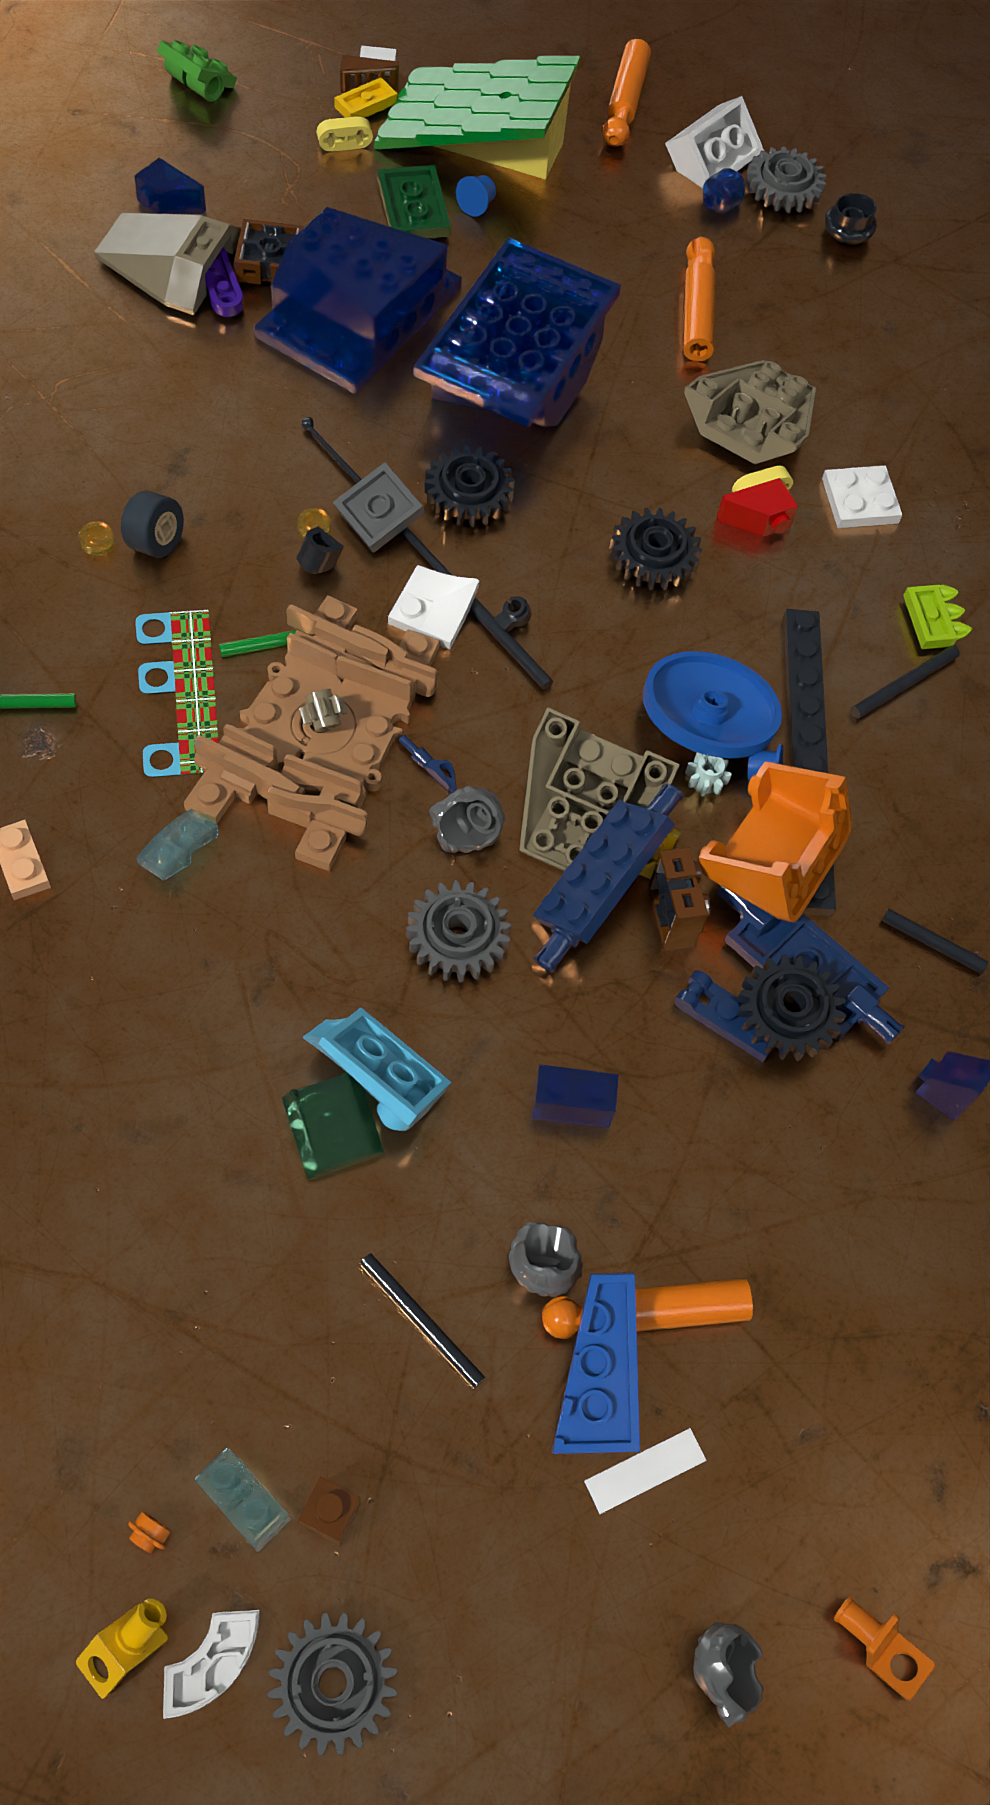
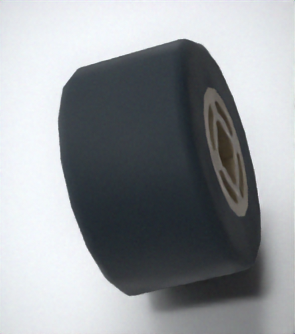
[121,490,184,558]

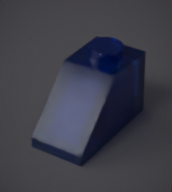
[134,158,206,214]
[916,1051,990,1121]

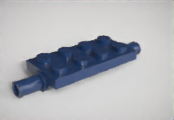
[533,783,683,973]
[716,886,905,1045]

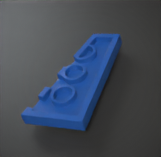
[552,1272,640,1454]

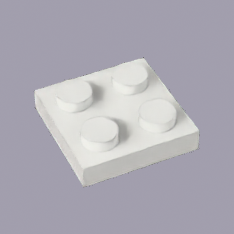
[822,465,902,528]

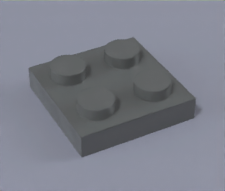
[333,462,426,553]

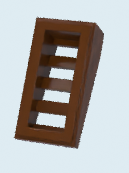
[340,55,399,93]

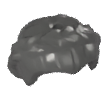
[429,785,505,853]
[509,1222,583,1297]
[693,1622,764,1728]

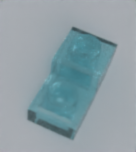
[137,809,218,880]
[194,1447,291,1552]

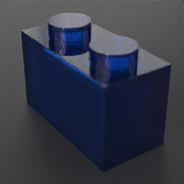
[531,1064,619,1128]

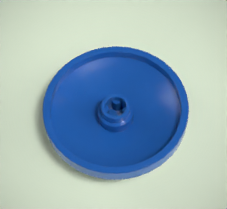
[643,651,782,758]

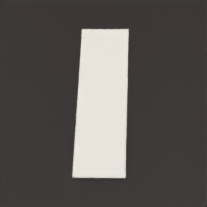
[584,1428,707,1514]

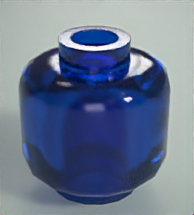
[702,168,745,214]

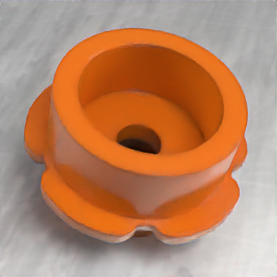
[128,1511,171,1554]

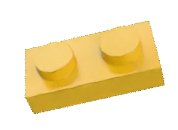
[334,77,398,118]

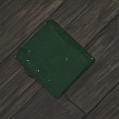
[282,1072,385,1180]

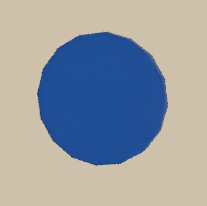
[456,175,496,216]
[748,744,784,781]

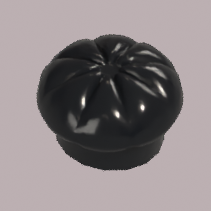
[825,193,877,245]

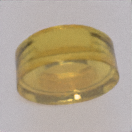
[297,508,331,539]
[79,521,115,556]

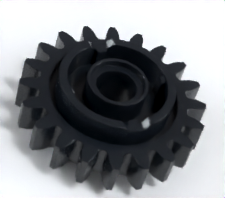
[424,446,515,527]
[609,508,702,590]
[737,955,846,1061]

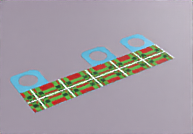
[136,610,219,777]

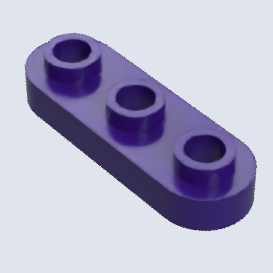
[205,247,243,317]

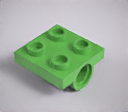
[157,40,238,102]

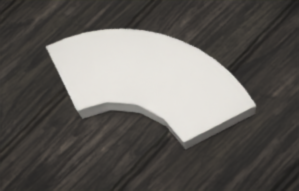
[163,1610,260,1719]

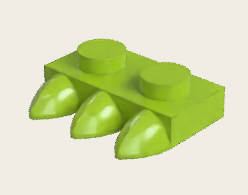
[903,585,972,649]

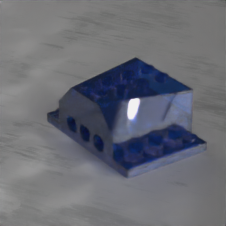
[253,207,462,394]
[413,237,621,427]

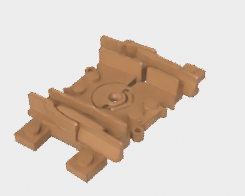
[184,595,440,872]

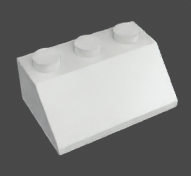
[665,96,764,192]

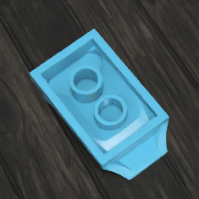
[303,1008,452,1131]

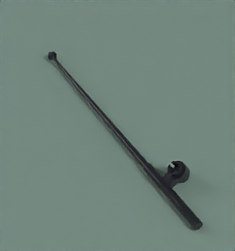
[302,417,553,690]

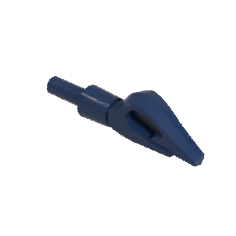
[399,735,457,793]

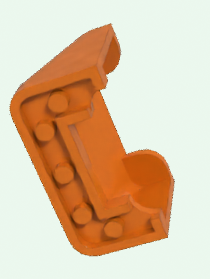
[698,762,852,923]

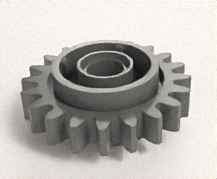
[746,146,826,213]
[406,880,511,982]
[267,1613,397,1756]

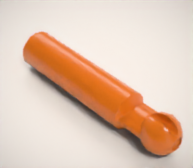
[602,39,651,147]
[683,237,716,361]
[542,1278,753,1339]

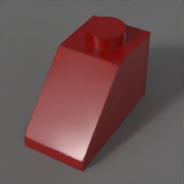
[717,478,798,537]

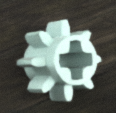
[685,752,732,796]

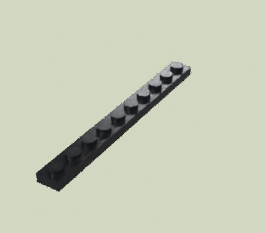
[783,609,836,916]

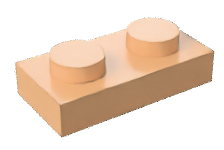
[0,820,51,900]

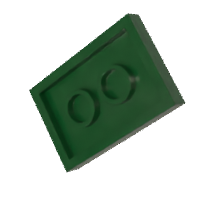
[377,165,451,241]

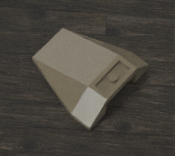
[94,213,241,315]
[684,360,816,464]
[519,707,680,871]

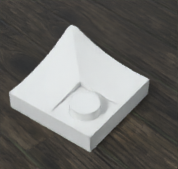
[388,565,479,650]

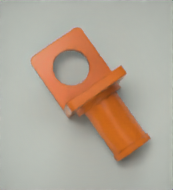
[834,1596,935,1701]

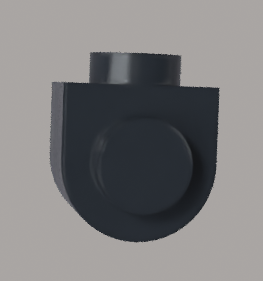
[296,526,344,574]

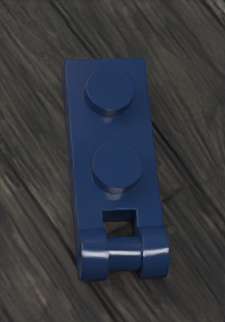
[674,970,769,1062]

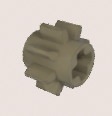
[299,689,347,732]

